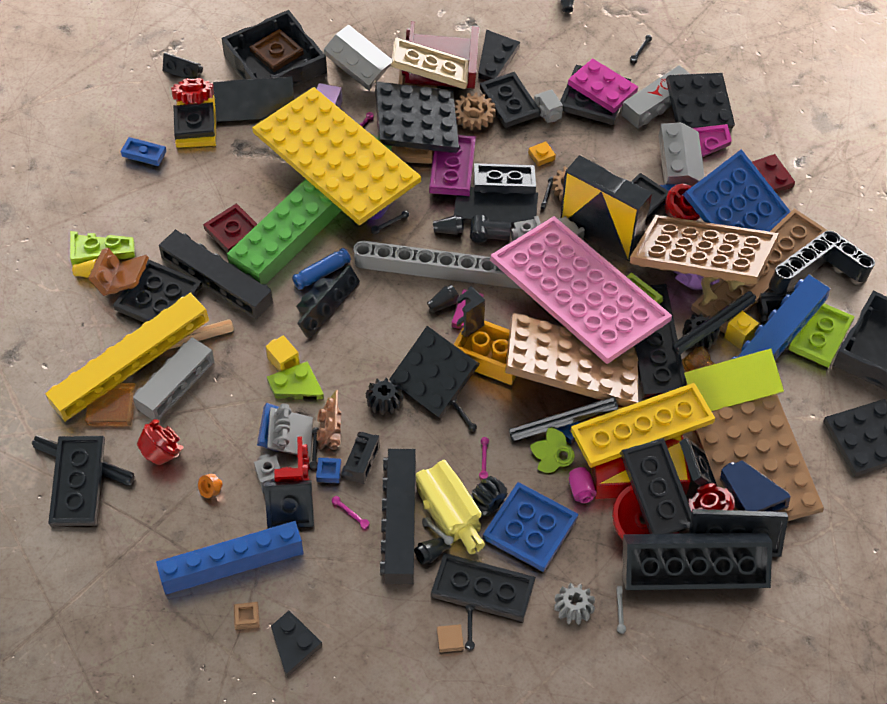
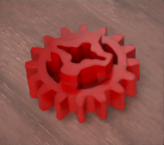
[171,78,214,104]

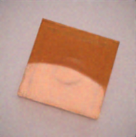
[85,383,136,425]

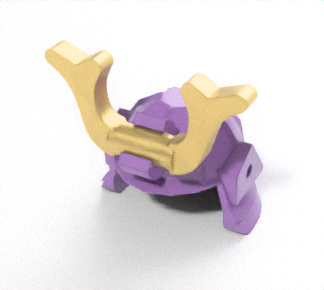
[674,271,745,305]

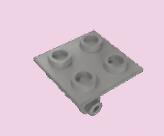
[267,404,313,458]

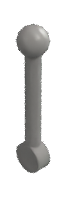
[422,517,454,545]
[616,586,626,634]

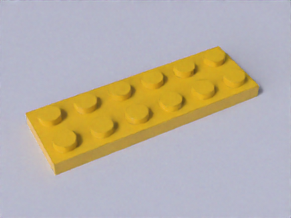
[571,383,715,468]

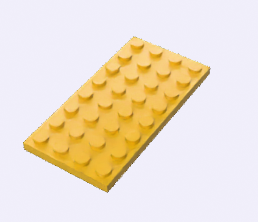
[252,87,421,226]

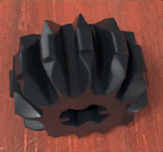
[682,313,720,351]
[365,377,403,415]
[470,476,508,517]

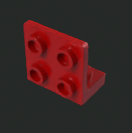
[274,436,310,482]

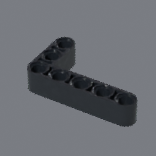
[769,231,875,294]

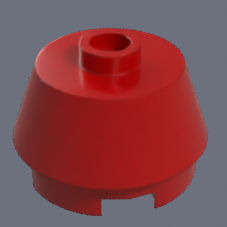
[665,183,700,221]
[137,419,183,465]
[689,483,735,511]

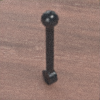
[630,35,652,63]
[540,177,553,210]
[371,210,409,234]
[451,397,477,432]
[309,427,319,471]
[465,605,475,651]

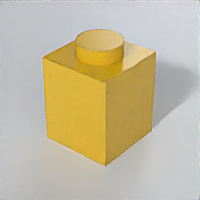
[724,311,759,350]
[265,335,300,372]

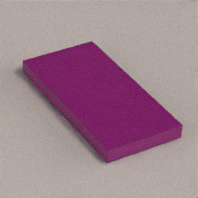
[429,135,476,196]

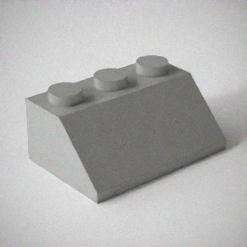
[324,25,392,91]
[658,123,705,186]

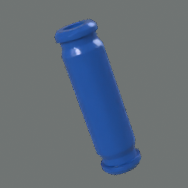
[292,248,351,290]

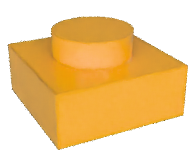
[528,141,556,167]

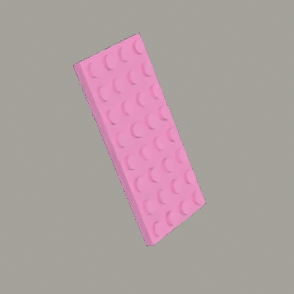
[490,216,672,364]

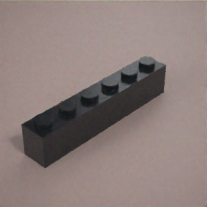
[159,229,273,320]
[380,449,416,584]

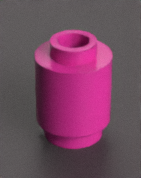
[568,467,597,503]

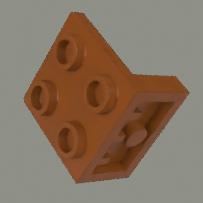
[88,248,149,296]

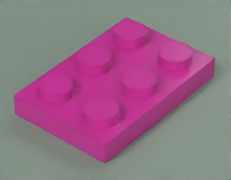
[568,58,638,114]

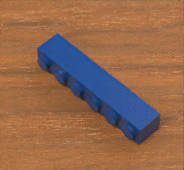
[732,274,830,360]
[156,521,304,595]

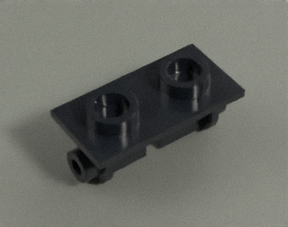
[162,52,203,79]

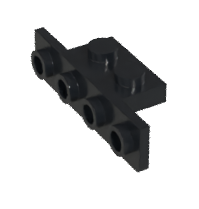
[296,266,360,338]

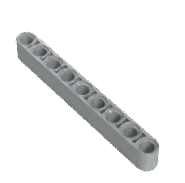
[354,241,522,289]

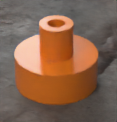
[198,474,223,498]

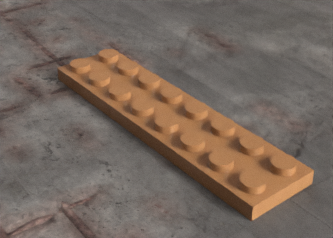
[691,208,828,334]

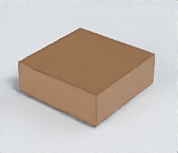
[234,602,260,630]
[437,624,464,653]

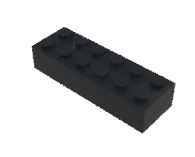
[622,533,773,590]

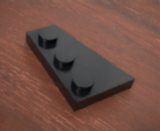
[478,29,520,81]

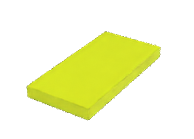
[684,349,784,411]

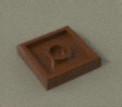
[250,29,304,72]

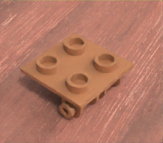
[317,390,341,451]

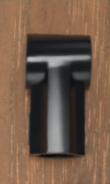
[470,215,511,243]

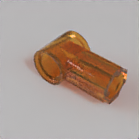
[682,346,715,372]

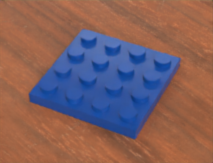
[683,149,791,232]

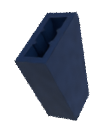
[720,460,791,512]

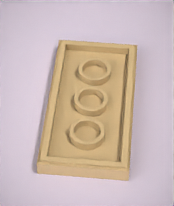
[391,38,469,89]

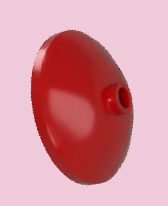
[612,485,679,540]

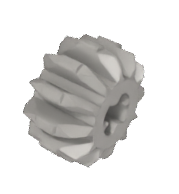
[554,583,595,625]

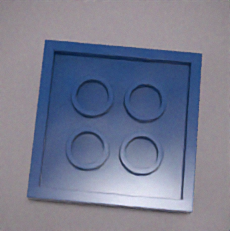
[482,482,579,572]

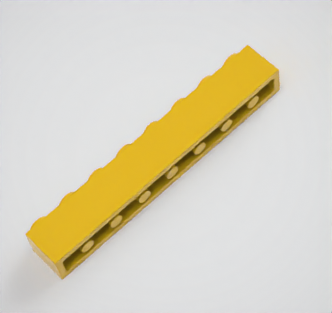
[45,293,209,422]

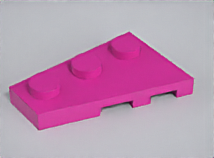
[692,124,732,157]

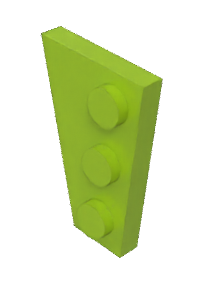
[70,231,135,265]

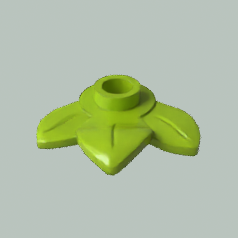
[530,428,575,473]

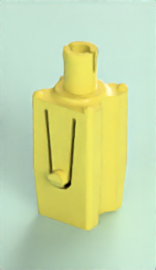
[416,460,485,554]

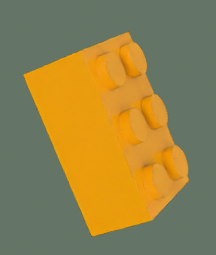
[454,320,516,385]

